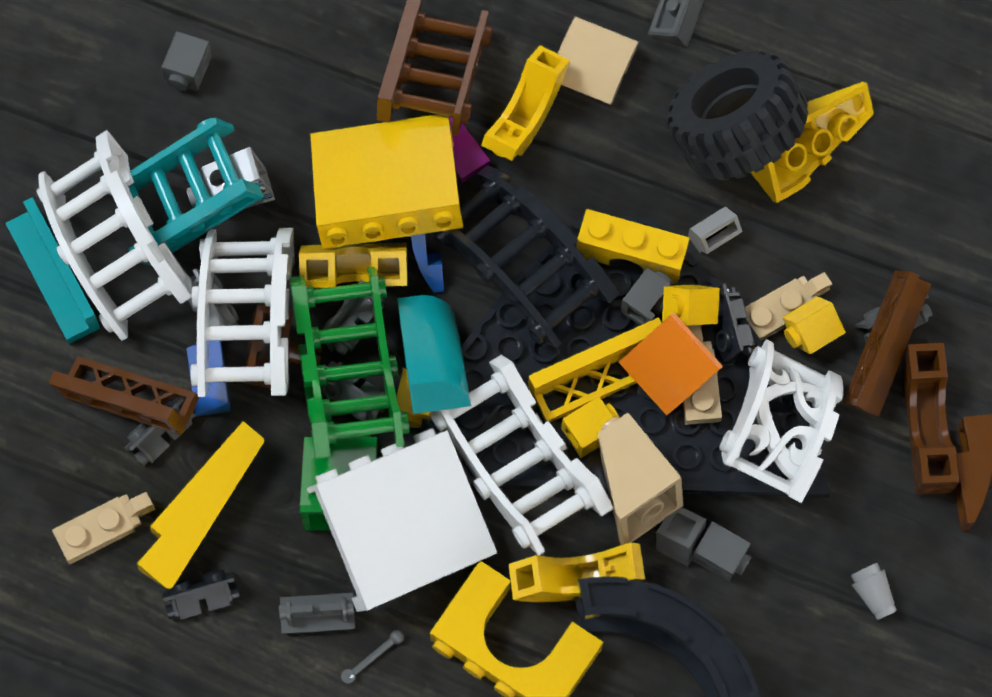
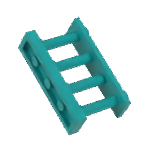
[107,118,264,266]

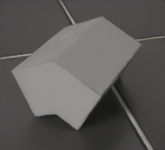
[688,206,743,254]

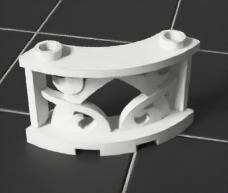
[720,339,843,503]

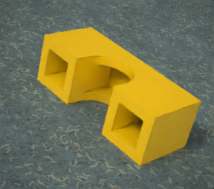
[576,209,690,284]
[299,243,408,288]

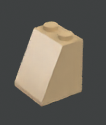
[598,413,683,545]

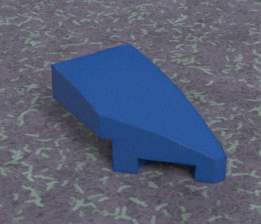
[411,234,444,292]

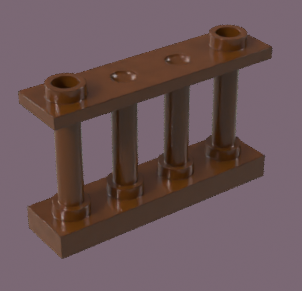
[377,0,493,136]

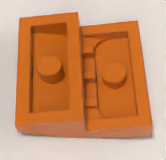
[619,313,723,415]

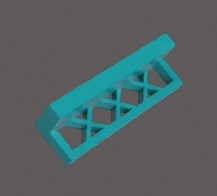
[6,197,100,344]

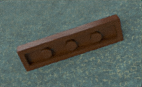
[843,270,931,417]
[48,356,200,435]

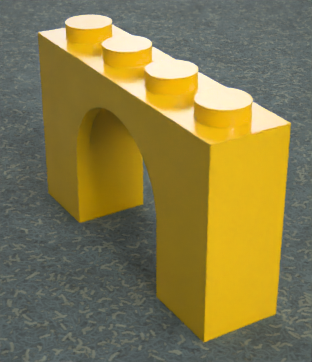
[430,561,603,697]

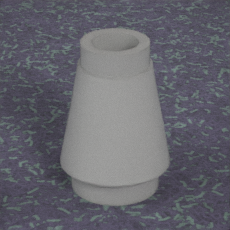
[851,563,897,620]

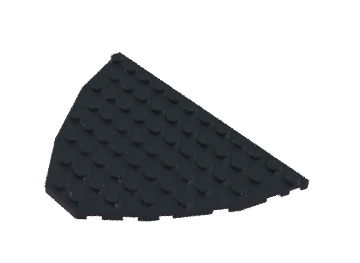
[412,216,830,498]

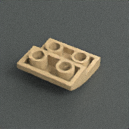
[558,17,639,105]

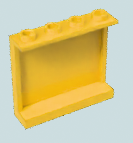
[310,114,463,249]

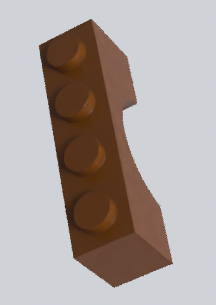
[902,343,959,495]

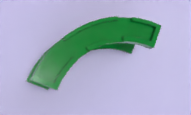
[289,267,409,458]

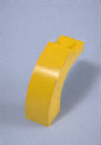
[481,45,570,161]
[509,542,645,602]

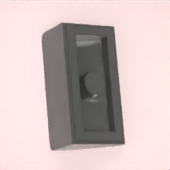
[648,0,704,47]

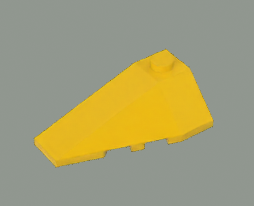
[751,82,874,203]

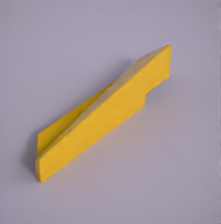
[137,421,264,589]

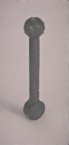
[341,630,405,685]

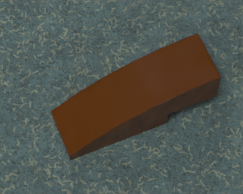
[954,414,992,532]

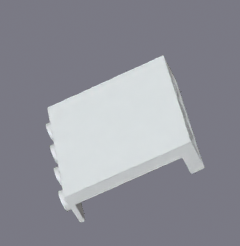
[307,428,497,612]

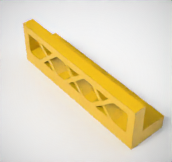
[528,317,661,422]

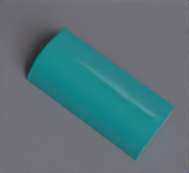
[397,295,471,414]

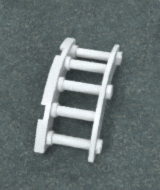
[37,130,192,341]
[191,228,295,397]
[429,355,614,555]

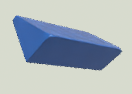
[187,341,231,417]

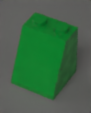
[300,435,378,531]

